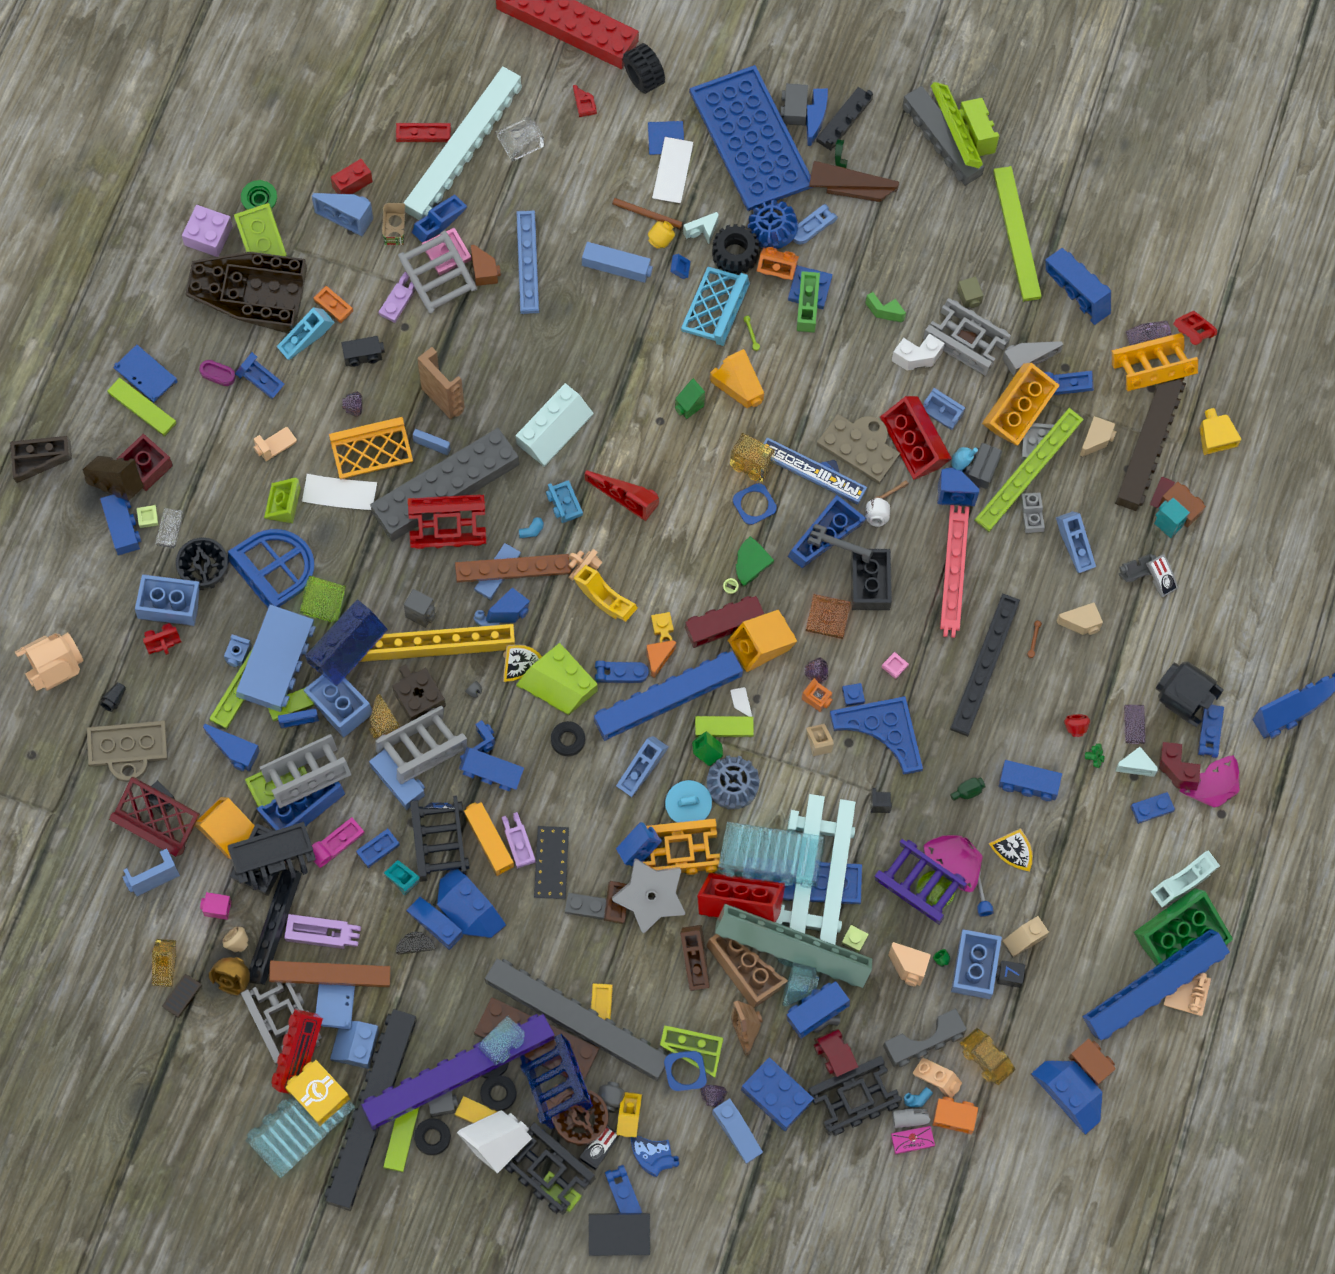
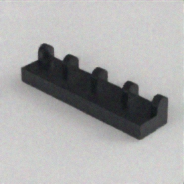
[816,87,873,151]

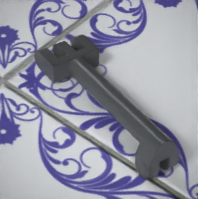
[807,524,874,563]

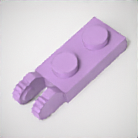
[378,272,415,323]
[501,812,536,868]

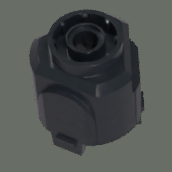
[1155,661,1224,727]

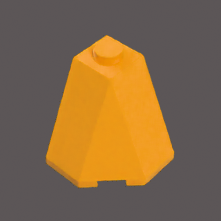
[710,349,764,408]

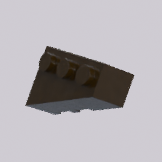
[82,456,144,501]

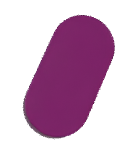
[199,360,236,386]

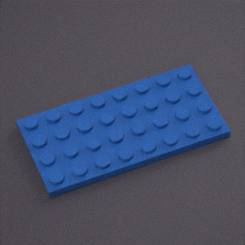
[689,65,813,211]

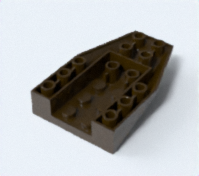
[185,252,307,334]

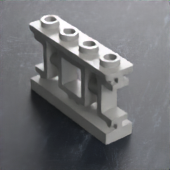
[923,298,1011,376]
[241,982,322,1067]

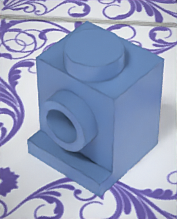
[224,635,252,667]

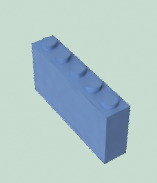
[236,605,316,712]

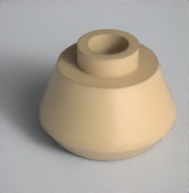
[223,927,248,952]

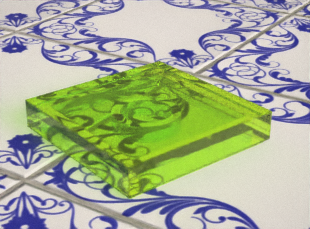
[300,576,346,623]

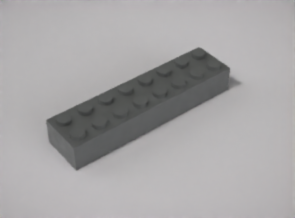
[370,428,519,542]

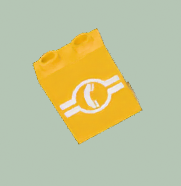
[286,1060,350,1126]

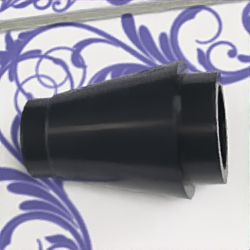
[100,682,126,712]

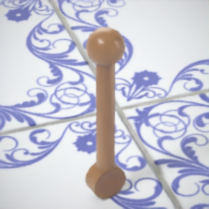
[874,480,909,499]

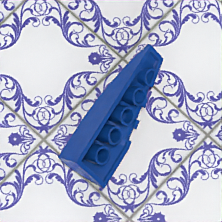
[1252,673,1335,739]

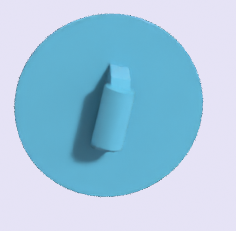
[665,780,712,823]

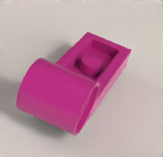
[312,817,365,868]

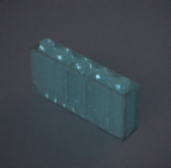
[718,822,825,888]
[245,1095,355,1178]

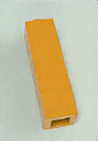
[464,802,514,876]

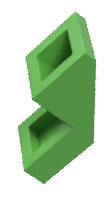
[865,292,906,322]

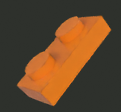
[313,286,353,324]

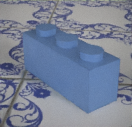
[369,749,425,810]

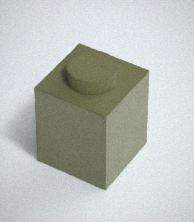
[957,277,984,308]

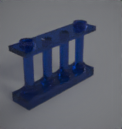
[520,1034,593,1129]

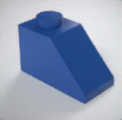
[486,588,530,623]

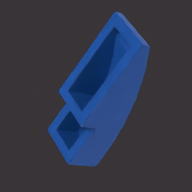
[806,88,828,146]
[412,194,467,243]

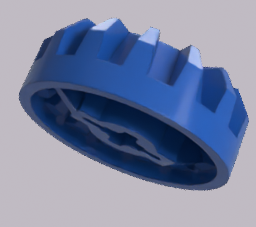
[748,200,798,249]

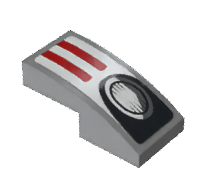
[1146,554,1178,597]

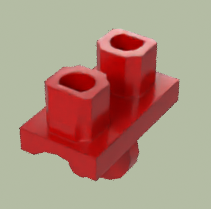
[143,623,181,655]

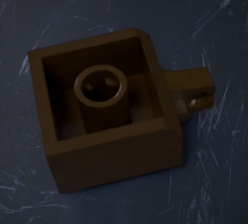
[392,664,446,722]

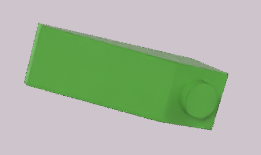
[797,271,820,333]

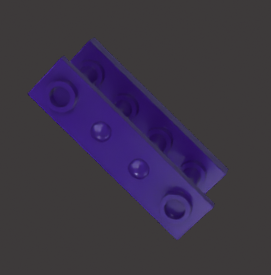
[875,839,967,925]

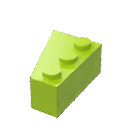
[959,98,999,156]
[660,1025,724,1078]

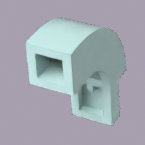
[1150,850,1220,907]

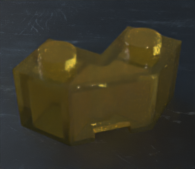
[960,1028,1016,1085]

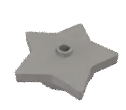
[612,859,685,933]

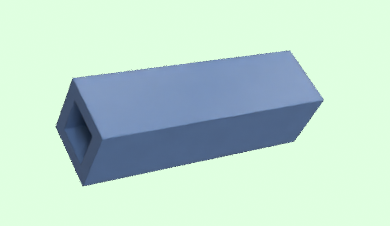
[582,242,653,283]

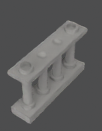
[375,705,467,784]
[260,734,351,808]

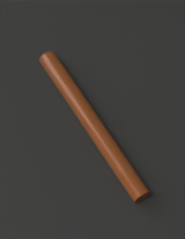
[612,198,683,229]

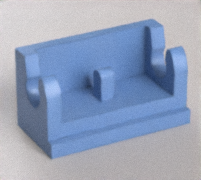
[923,388,965,430]

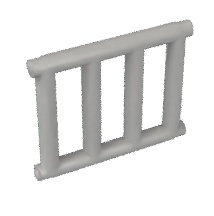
[398,230,478,314]

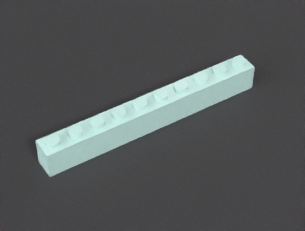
[404,66,522,220]

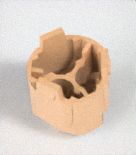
[14,632,84,691]

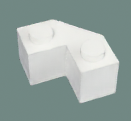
[892,334,945,371]

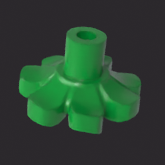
[1085,743,1105,768]

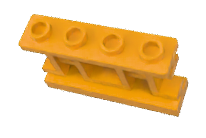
[643,819,721,875]

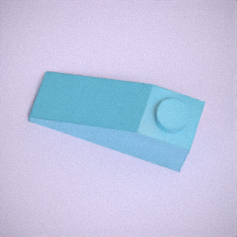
[277,307,335,360]

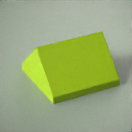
[264,478,301,524]

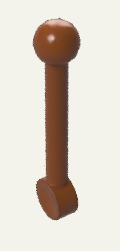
[1027,620,1042,658]

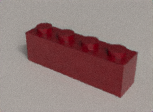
[685,596,764,648]

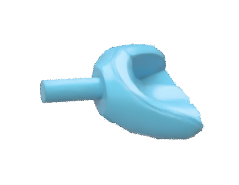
[951,447,978,471]

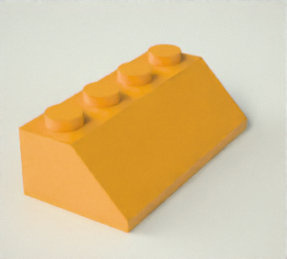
[982,363,1059,446]

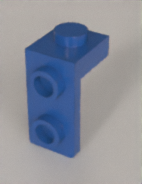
[460,720,495,762]

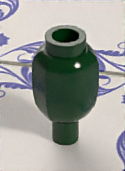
[950,777,986,801]

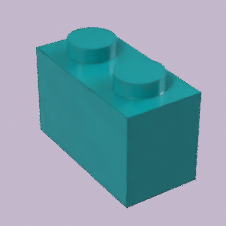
[1154,498,1190,538]

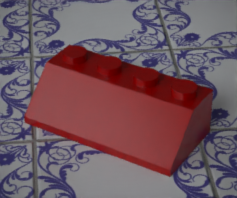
[880,396,952,480]
[697,873,785,923]

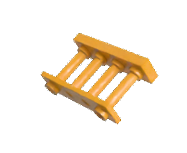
[1112,333,1198,391]

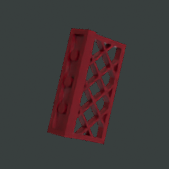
[109,777,200,857]

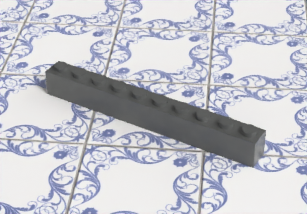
[485,959,668,1082]

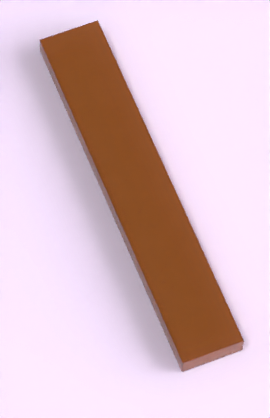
[269,961,390,987]

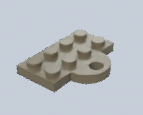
[817,414,900,484]
[87,721,168,782]

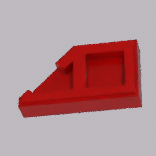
[573,85,597,117]

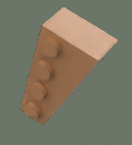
[706,934,788,1008]

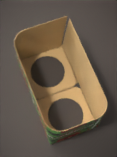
[382,203,405,245]

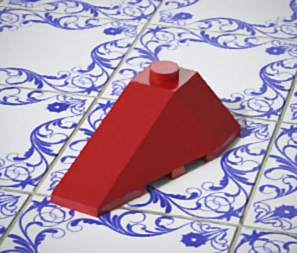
[584,470,659,521]

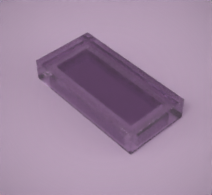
[1124,705,1145,744]

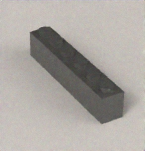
[902,86,984,186]

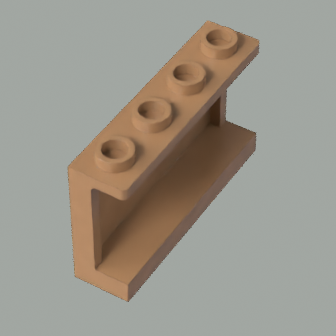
[417,347,465,420]

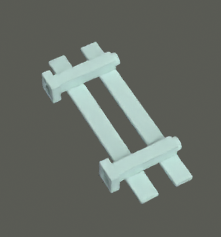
[776,794,856,945]

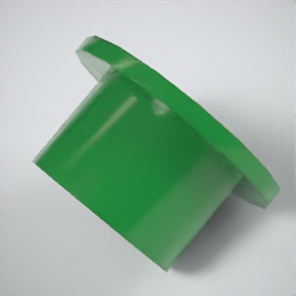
[241,180,277,210]

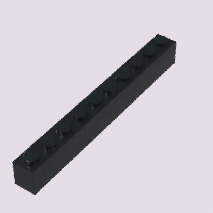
[324,1009,417,1211]

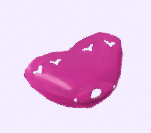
[1180,755,1240,808]
[923,835,983,892]

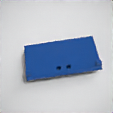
[113,345,178,403]

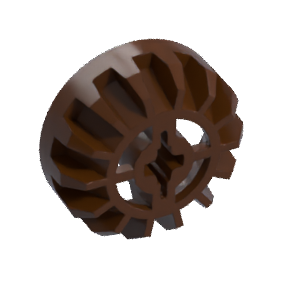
[553,1089,608,1146]

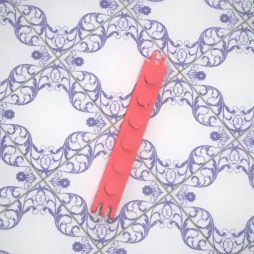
[940,505,969,638]

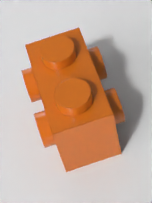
[757,247,799,280]

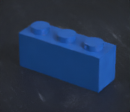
[100,495,142,556]
[459,747,524,792]
[998,760,1062,801]
[787,981,850,1039]

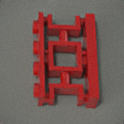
[408,495,486,549]

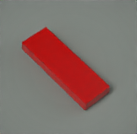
[396,123,451,142]

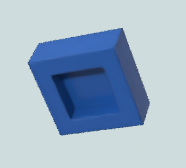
[670,254,691,279]
[842,683,865,707]

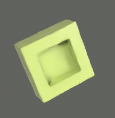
[137,505,159,528]
[841,925,868,953]

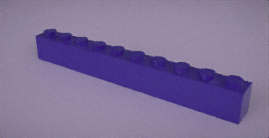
[361,1014,554,1130]

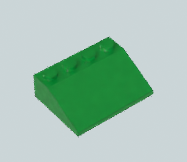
[1133,888,1233,966]

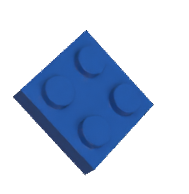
[788,265,833,309]

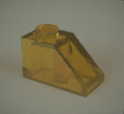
[369,694,400,739]
[152,939,176,987]

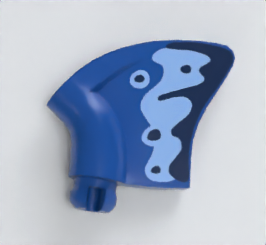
[631,1136,679,1177]

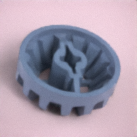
[707,755,760,809]

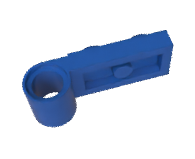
[1044,371,1094,395]

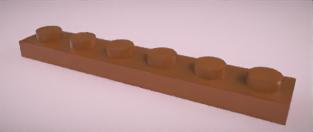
[455,554,571,583]

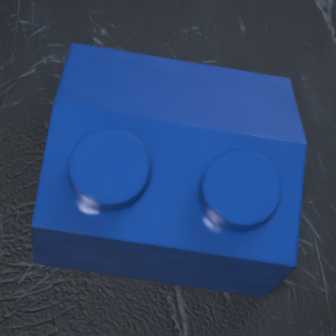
[937,468,979,506]

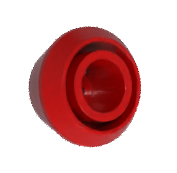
[1064,714,1090,737]

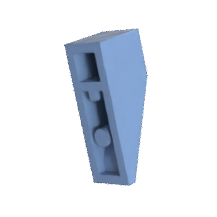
[1056,511,1096,573]
[616,736,669,797]
[712,1098,763,1164]

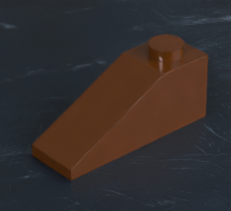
[680,925,710,991]

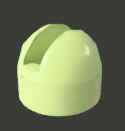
[723,578,739,594]

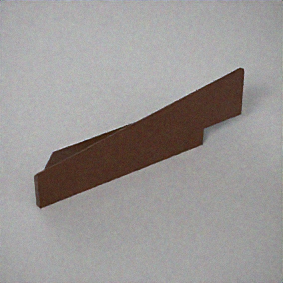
[809,161,899,202]

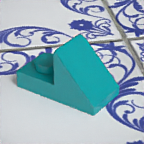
[384,860,420,895]

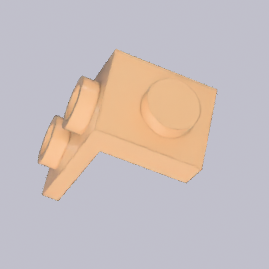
[253,427,297,461]
[913,1058,962,1098]

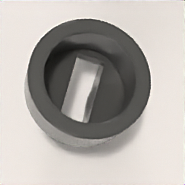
[465,681,482,698]

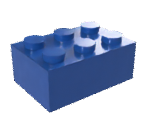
[741,1057,814,1131]

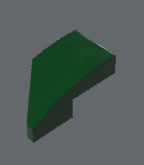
[835,139,848,168]

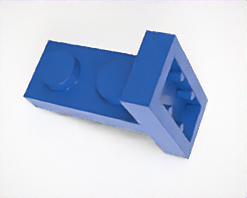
[235,352,284,399]

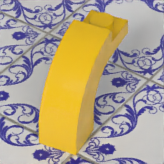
[573,565,638,622]

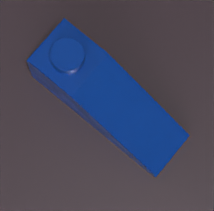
[203,724,260,771]
[406,897,463,950]

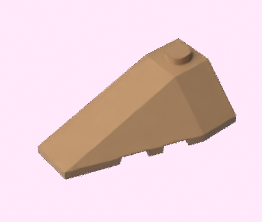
[731,1001,763,1056]

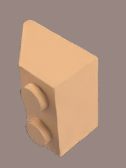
[888,942,931,986]

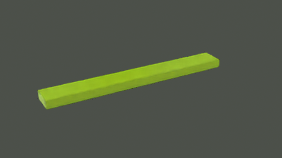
[993,166,1042,302]
[974,408,1084,532]

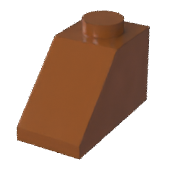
[471,245,501,286]

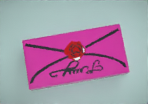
[891,1126,935,1155]

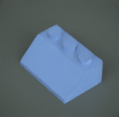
[135,575,199,626]

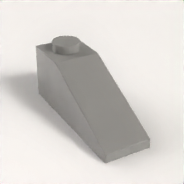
[1002,341,1063,376]

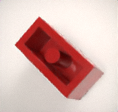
[331,159,373,194]

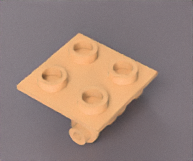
[1164,973,1211,1016]

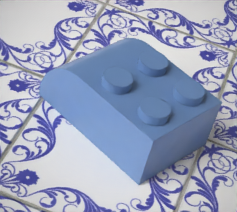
[951,929,1002,999]

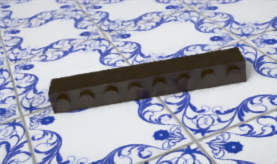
[1115,377,1186,511]

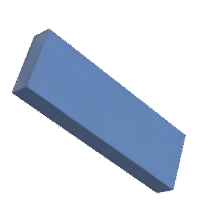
[474,543,521,600]

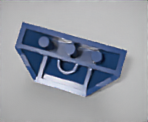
[437,869,506,938]
[1031,1061,1102,1135]

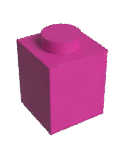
[200,892,232,920]

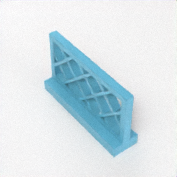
[681,267,750,346]

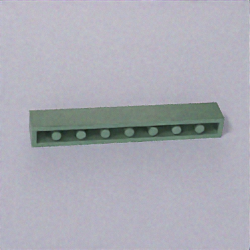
[715,904,872,988]

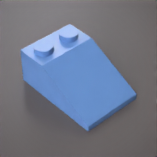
[312,193,373,236]
[304,666,373,738]

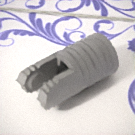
[892,1108,931,1128]

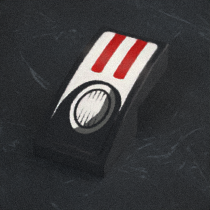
[579,1126,620,1171]

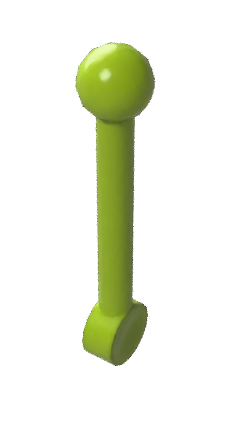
[743,315,760,351]

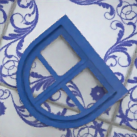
[228,529,314,608]

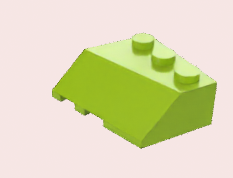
[516,643,598,715]

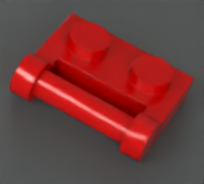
[1173,311,1217,345]

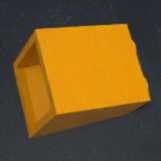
[195,797,255,859]

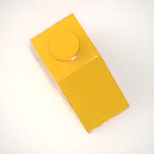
[616,1092,642,1137]

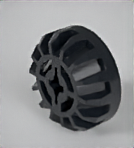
[176,537,229,590]

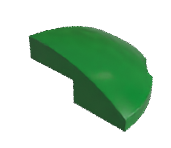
[736,536,774,587]

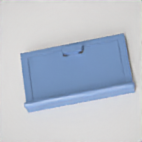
[316,984,355,1029]

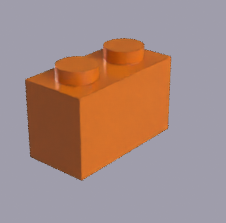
[932,1097,978,1135]

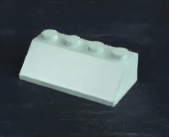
[516,383,594,467]

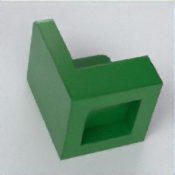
[692,731,723,766]

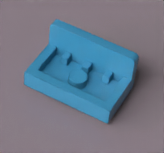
[546,480,583,523]

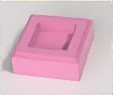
[882,652,909,679]

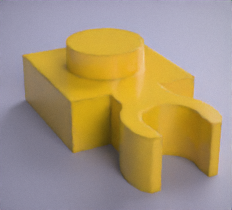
[651,612,674,642]

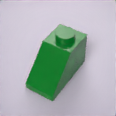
[675,378,705,419]

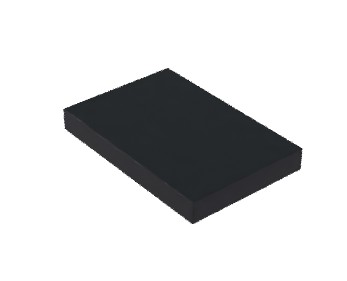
[589,1213,650,1256]

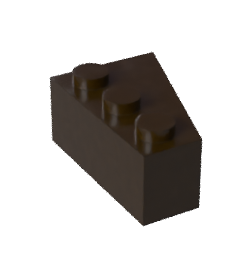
[10,436,72,483]

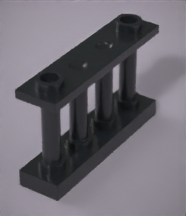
[410,796,470,882]

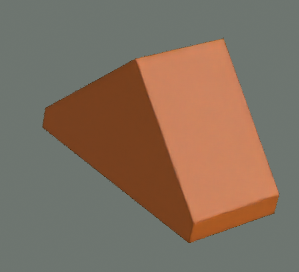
[646,640,676,678]

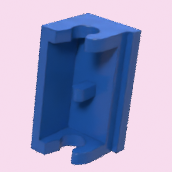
[616,822,662,866]

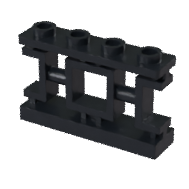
[807,1056,902,1136]
[504,1122,596,1215]

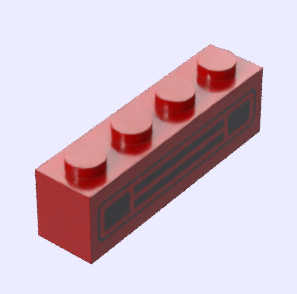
[272,1009,323,1094]

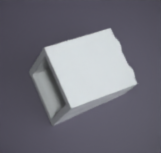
[457,1110,532,1173]

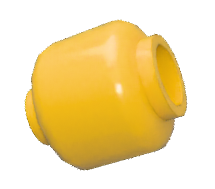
[648,221,675,249]

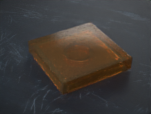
[806,594,851,639]

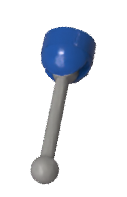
[977,871,994,917]

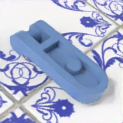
[793,204,838,244]

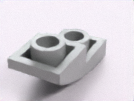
[1021,493,1045,533]

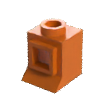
[802,678,833,712]

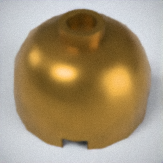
[209,957,250,995]

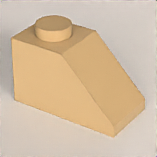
[1080,416,1116,457]
[1056,602,1103,635]
[1002,916,1049,958]

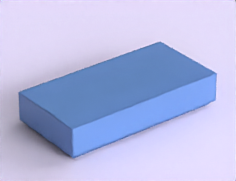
[413,429,451,455]

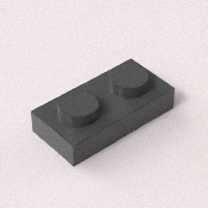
[565,893,606,920]

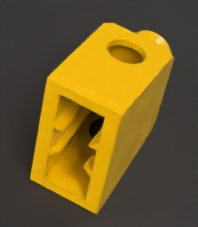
[1199,408,1241,455]

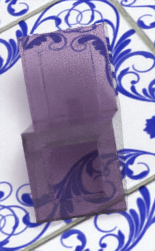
[1126,321,1172,346]

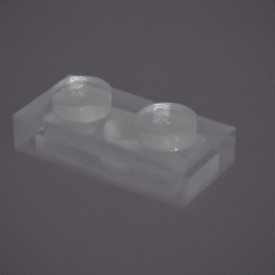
[156,508,184,548]

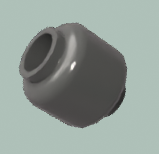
[598,1081,625,1113]

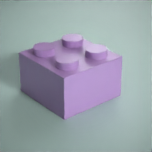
[182,205,233,257]

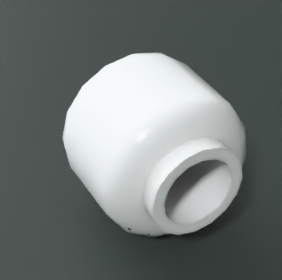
[865,498,890,527]

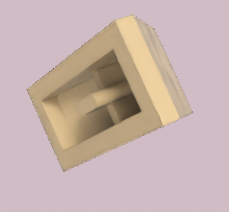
[806,724,834,756]

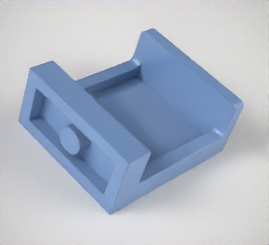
[123,849,180,896]

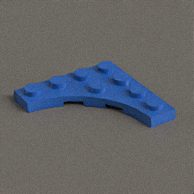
[830,696,923,775]

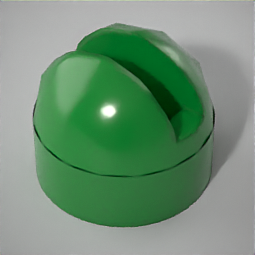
[933,949,950,967]

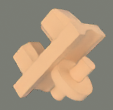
[568,549,602,581]

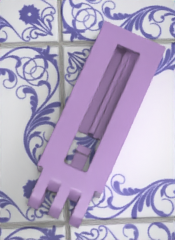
[285,914,361,949]

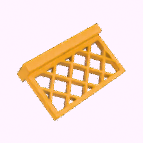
[329,417,413,480]

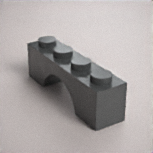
[883,1008,967,1067]

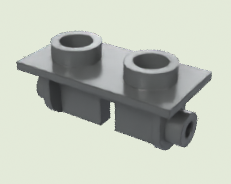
[1119,554,1156,582]

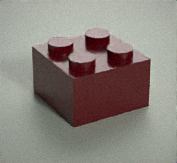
[116,433,173,491]

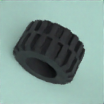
[623,43,665,94]
[712,224,759,275]

